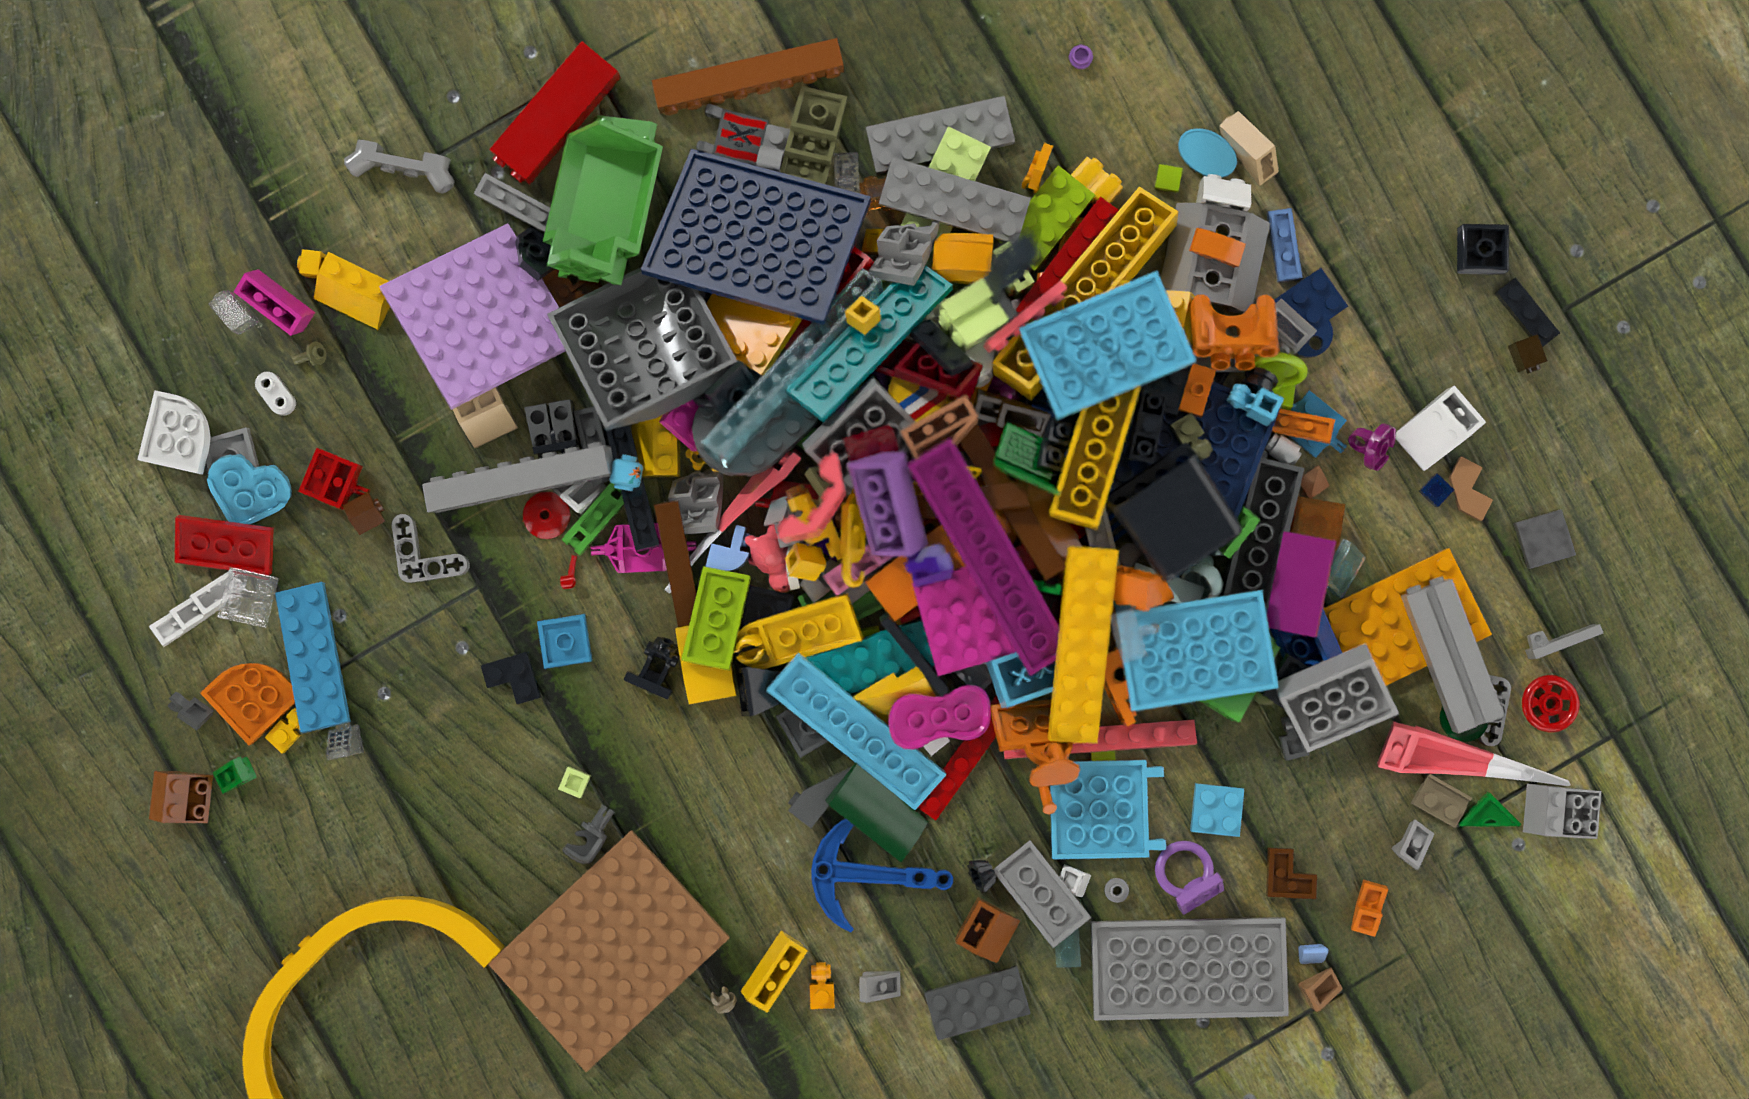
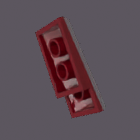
[874,340,983,400]

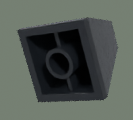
[735,667,781,717]

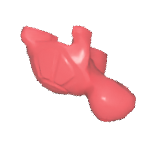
[744,525,790,593]

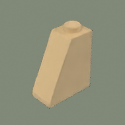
[1220,111,1279,186]

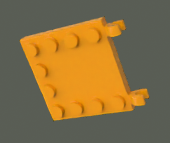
[706,294,802,378]

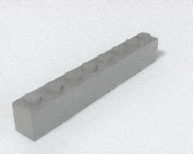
[422,442,613,513]

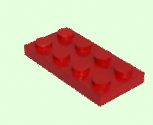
[174,515,274,576]

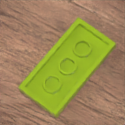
[998,165,1096,271]
[681,566,751,671]

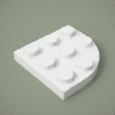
[137,391,211,475]

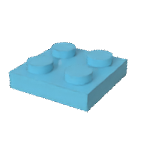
[1190,783,1244,837]

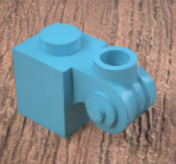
[1227,384,1284,426]

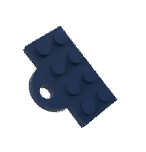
[1274,268,1348,358]

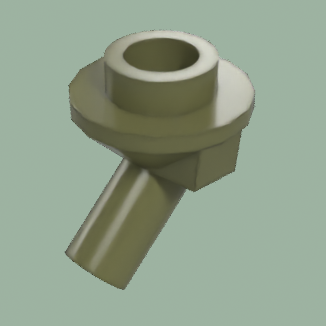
[291,342,327,365]

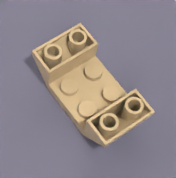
[452,387,518,448]

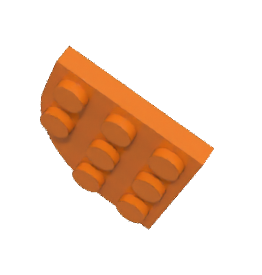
[200,663,295,745]

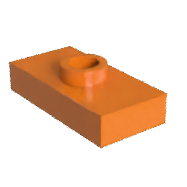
[1179,363,1216,417]

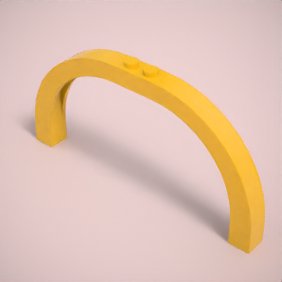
[242,896,506,1099]

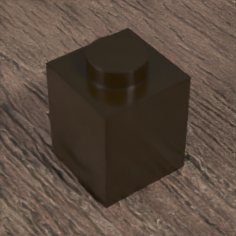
[1508,334,1548,374]

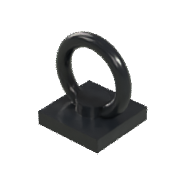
[693,360,765,429]

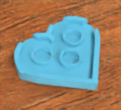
[207,454,292,524]

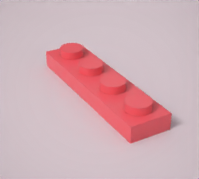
[983,281,1067,353]

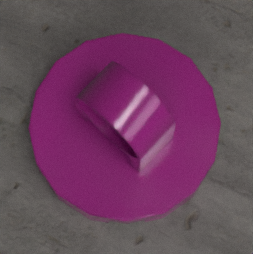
[1348,423,1396,471]

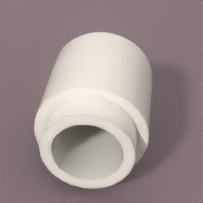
[1265,433,1302,465]

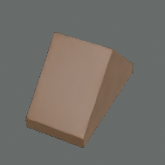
[1298,967,1342,1012]

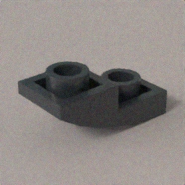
[1037,417,1073,474]

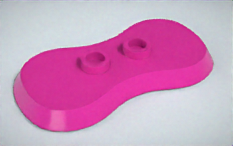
[889,685,991,750]

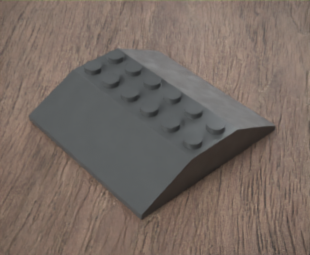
[547,267,737,430]

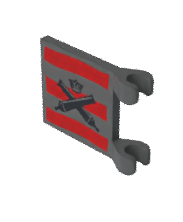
[696,104,769,166]

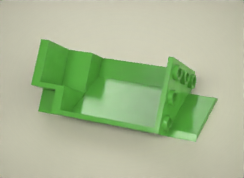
[543,115,663,285]

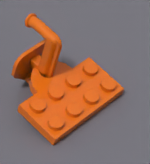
[991,699,1081,815]

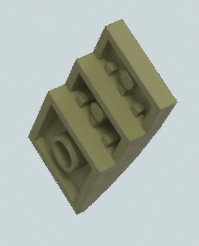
[780,86,847,184]

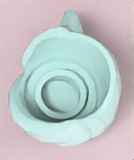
[1181,555,1224,600]

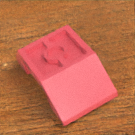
[776,452,847,543]

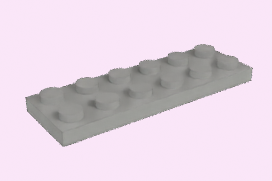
[866,96,1015,175]
[879,157,1031,242]

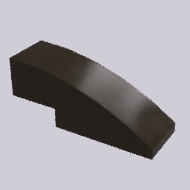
[973,389,1051,438]

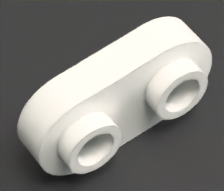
[255,372,296,415]

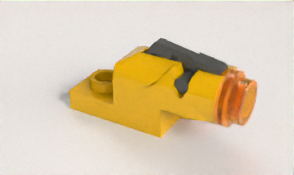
[785,484,842,561]

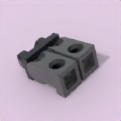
[524,400,580,459]

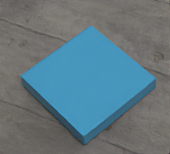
[537,614,593,669]

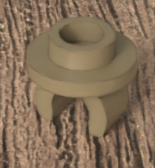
[711,987,737,1014]

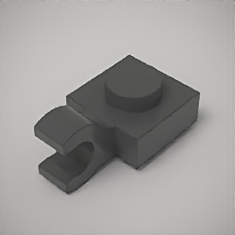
[168,692,214,731]
[1279,716,1310,761]

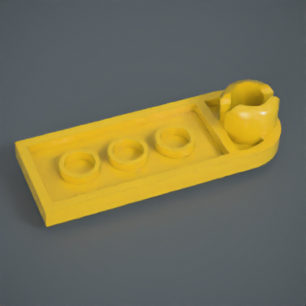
[734,593,863,669]

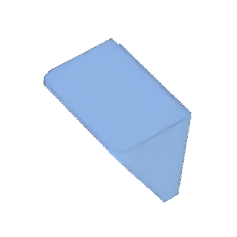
[1298,944,1328,964]

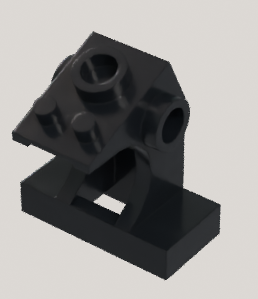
[623,637,680,700]

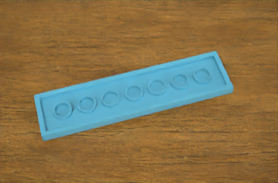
[767,652,946,810]

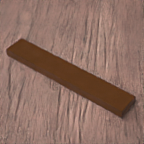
[654,500,697,627]

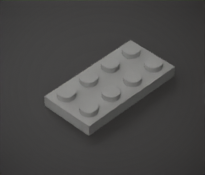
[993,841,1091,948]

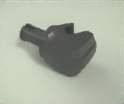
[562,804,615,864]

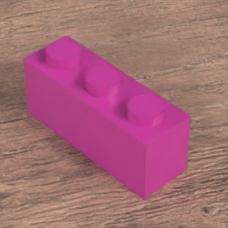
[234,269,315,336]

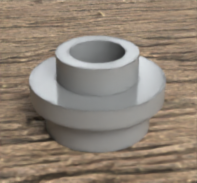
[1104,878,1129,903]

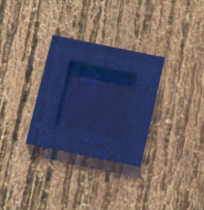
[1419,473,1455,507]

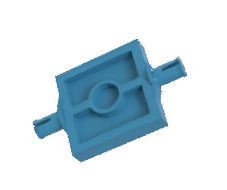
[1288,390,1347,458]

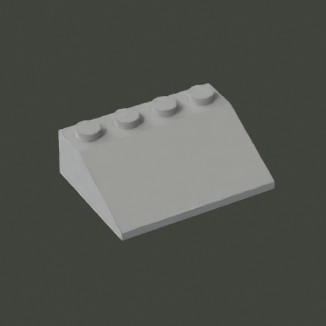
[802,376,916,494]
[1276,643,1399,753]

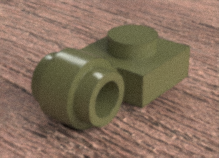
[1170,413,1212,461]

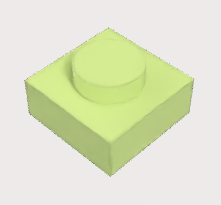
[558,766,591,798]

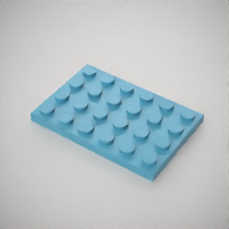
[1019,271,1196,420]
[1115,590,1278,711]

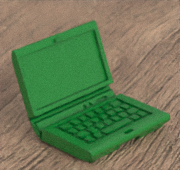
[994,423,1060,495]

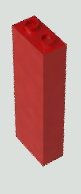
[489,41,621,185]

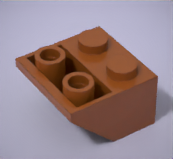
[149,771,213,823]
[955,897,1020,963]

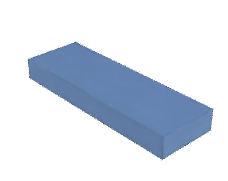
[1267,208,1303,283]

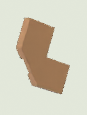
[1448,456,1493,521]

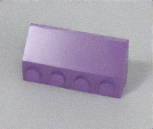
[848,452,928,556]

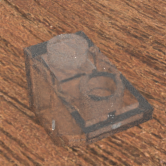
[208,290,259,335]

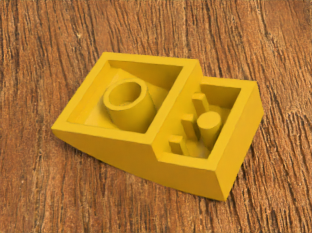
[675,626,737,704]
[853,667,936,725]

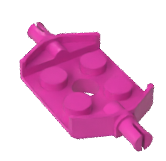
[591,523,697,573]

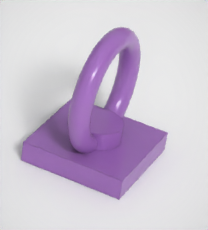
[1155,841,1224,915]

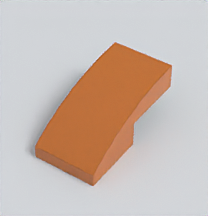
[1189,228,1246,267]
[1351,880,1388,937]

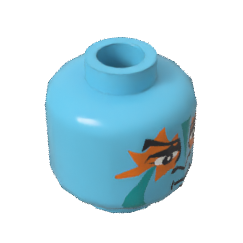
[609,455,643,491]

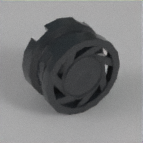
[1240,367,1278,394]

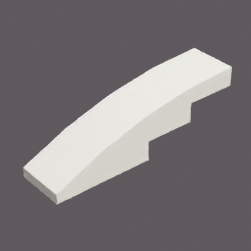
[149,570,246,647]

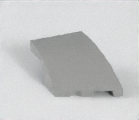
[869,221,939,286]
[668,468,723,534]

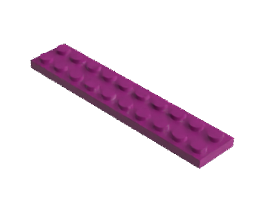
[907,439,1059,676]

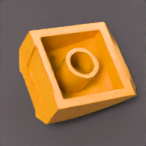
[932,233,993,284]

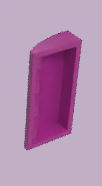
[1266,531,1336,637]

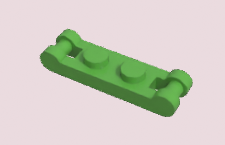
[562,483,624,556]

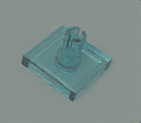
[1327,539,1366,599]

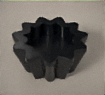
[967,860,996,894]

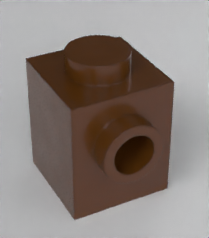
[343,492,385,535]

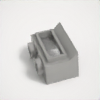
[1276,298,1317,355]

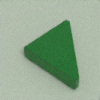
[1032,580,1061,595]
[1458,792,1521,827]

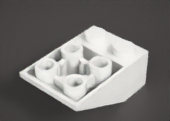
[1396,386,1486,471]

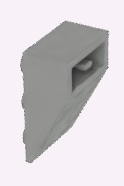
[1523,784,1601,839]

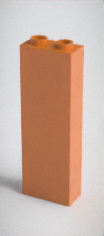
[865,511,1012,621]

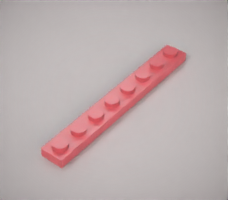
[1004,720,1197,759]

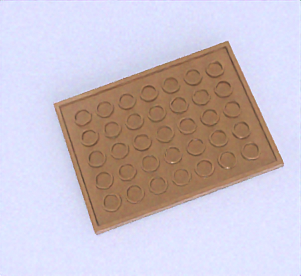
[488,830,730,1072]

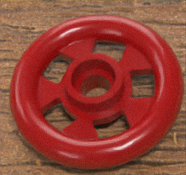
[1522,675,1580,733]

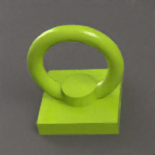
[1255,352,1308,410]

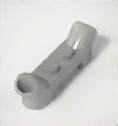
[344,140,454,193]

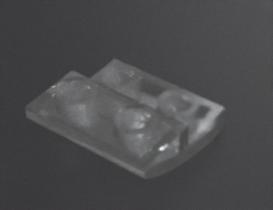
[217,567,279,628]

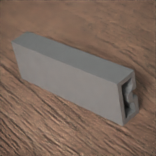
[1401,576,1505,733]

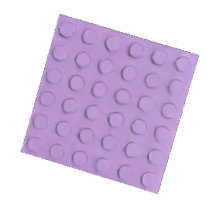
[379,224,566,410]

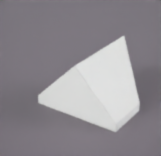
[552,481,606,515]

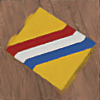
[888,377,952,422]

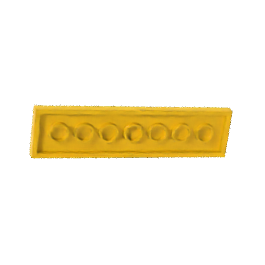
[1048,546,1118,743]

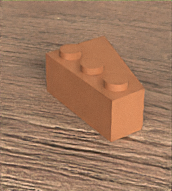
[900,395,978,459]

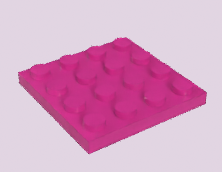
[912,566,1016,676]

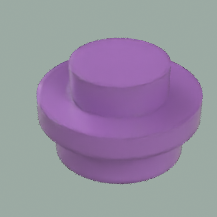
[1069,45,1093,69]

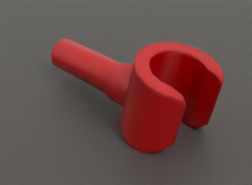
[560,555,577,589]

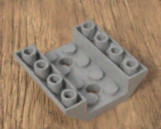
[1160,203,1270,314]

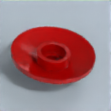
[523,492,571,539]

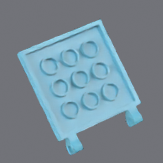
[1050,760,1166,859]

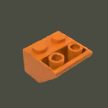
[1113,565,1174,611]

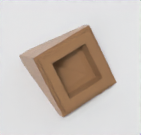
[1300,465,1330,499]

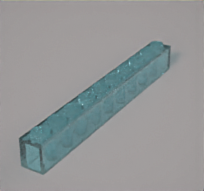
[702,268,884,468]

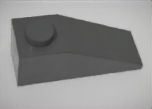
[788,766,852,828]

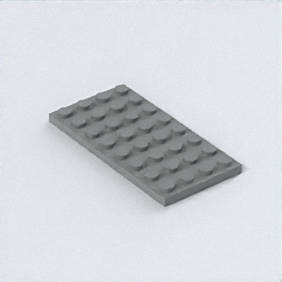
[1091,917,1289,1020]

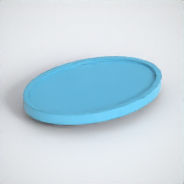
[1178,129,1237,178]

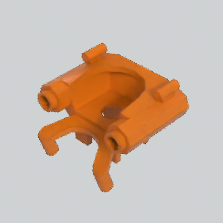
[1190,294,1279,371]

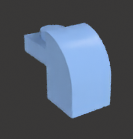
[706,525,750,572]

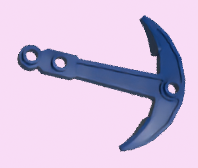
[811,819,953,932]

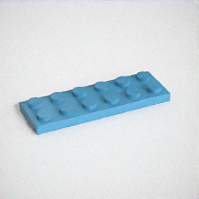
[275,582,351,733]

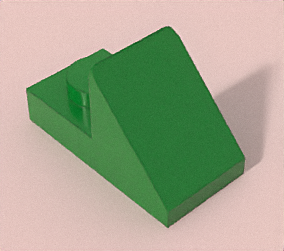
[213,756,257,794]

